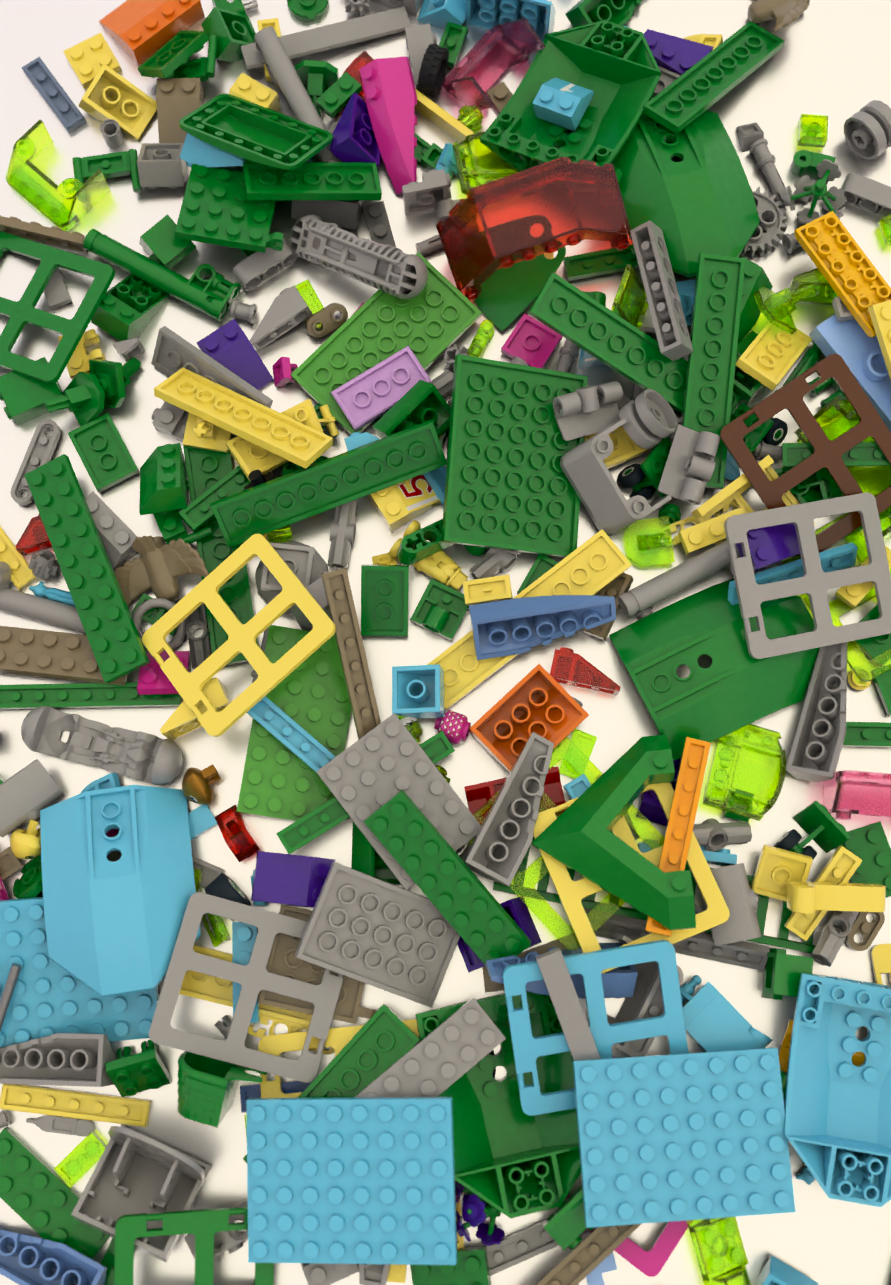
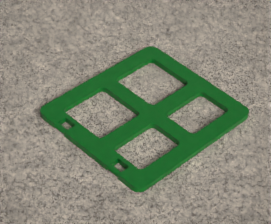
[0,231,115,384]
[114,1206,274,1285]

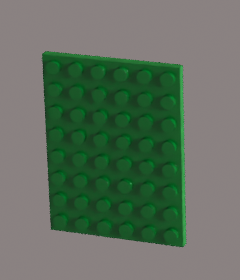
[441,354,588,557]

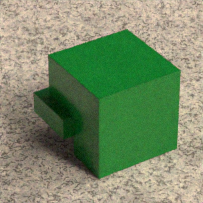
[139,214,197,270]
[762,948,813,1000]

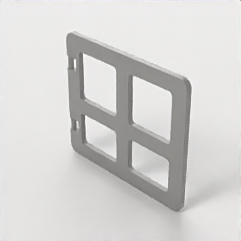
[724,492,891,659]
[149,892,344,1083]

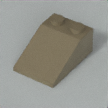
[156,78,205,143]

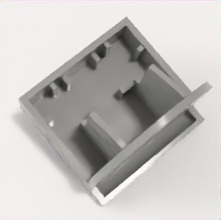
[71,1124,212,1263]

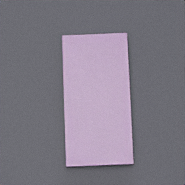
[331,346,433,431]

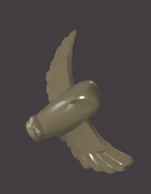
[747,0,810,32]
[114,535,209,607]

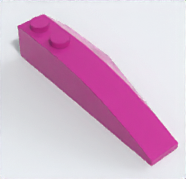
[359,57,417,196]

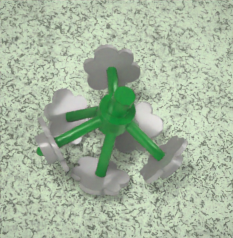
[783,159,847,225]

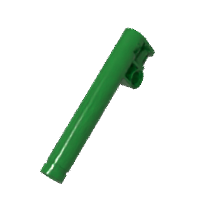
[83,229,241,321]

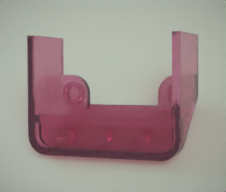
[441,18,545,111]
[822,770,891,820]

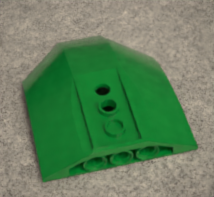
[480,20,661,186]
[608,110,760,277]
[609,579,820,761]
[415,991,581,1219]

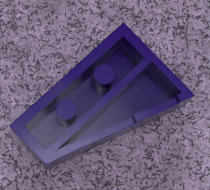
[643,29,713,75]

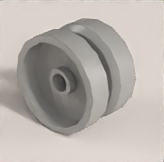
[843,100,891,160]
[619,389,678,450]

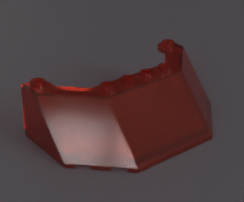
[436,157,633,301]

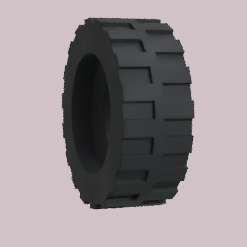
[417,44,449,98]

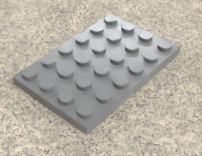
[316,713,481,890]
[294,861,460,1008]

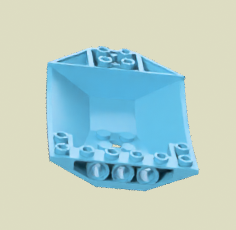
[40,785,201,998]
[785,973,891,1207]

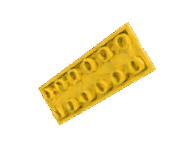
[794,211,891,338]

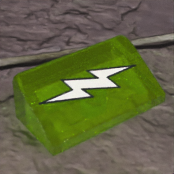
[202,913,231,947]

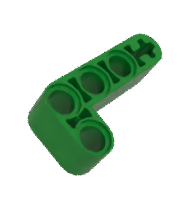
[397,519,487,565]

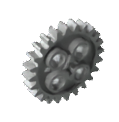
[742,186,788,256]

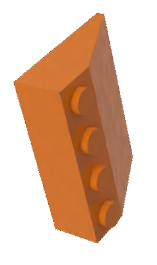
[99,0,205,66]
[469,664,589,772]

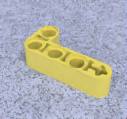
[787,881,886,913]

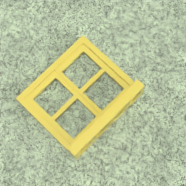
[691,455,815,546]

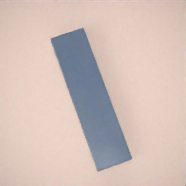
[22,57,87,134]

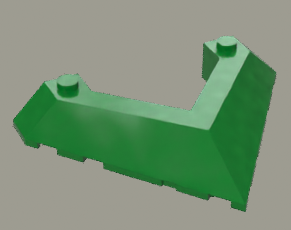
[531,734,696,931]

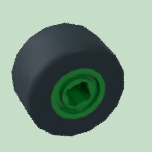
[205,873,251,921]

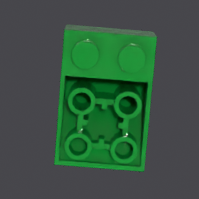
[91,274,170,341]
[733,330,764,405]

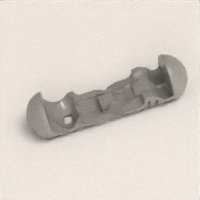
[290,214,428,299]
[21,706,183,785]

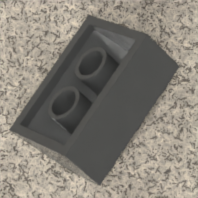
[291,200,364,231]

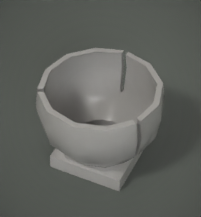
[255,541,329,617]

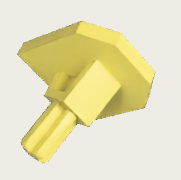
[182,413,232,453]

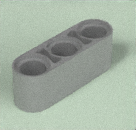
[841,173,891,220]
[232,237,298,291]

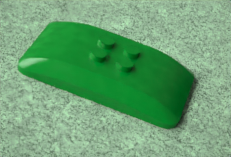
[179,94,333,170]

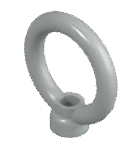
[132,598,187,652]

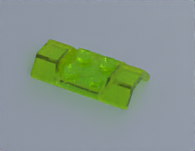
[686,1217,752,1285]

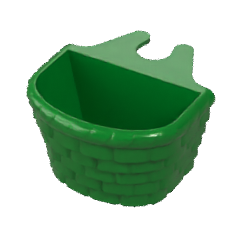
[177,1051,267,1127]

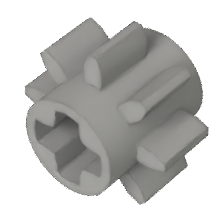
[345,0,371,18]
[442,344,469,372]
[28,550,59,579]

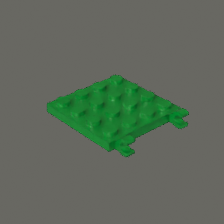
[175,164,284,253]

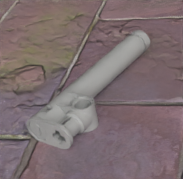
[254,26,342,162]
[617,540,783,617]
[0,561,86,634]

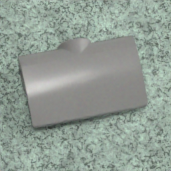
[553,381,623,441]
[657,424,721,505]
[0,759,64,838]
[703,863,762,946]

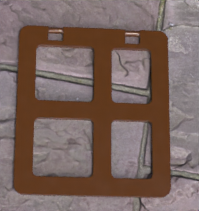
[720,354,891,558]

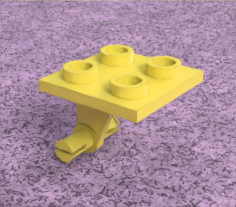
[281,399,340,438]

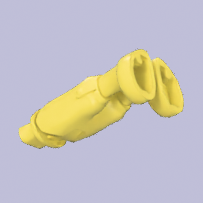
[389,520,468,591]

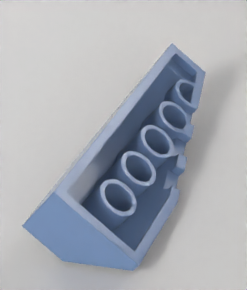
[469,595,616,660]
[485,943,638,999]
[0,1229,107,1285]

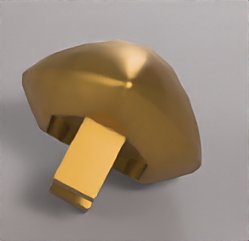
[182,764,221,805]

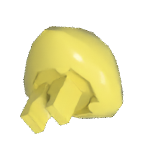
[10,819,41,859]

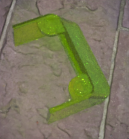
[6,119,110,231]

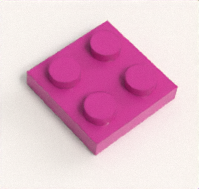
[501,313,563,368]
[137,651,191,695]

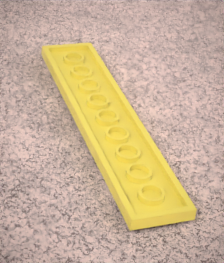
[427,529,632,710]

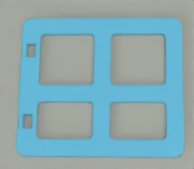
[502,940,688,1116]

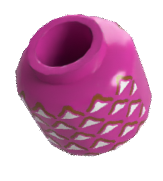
[434,710,471,744]

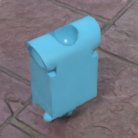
[680,975,772,1052]

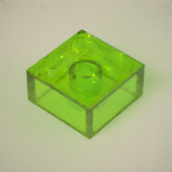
[797,114,828,148]

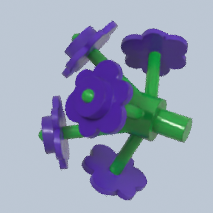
[455,1183,505,1246]

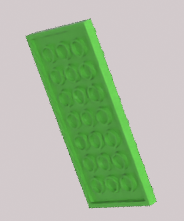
[291,252,482,434]
[236,625,351,821]

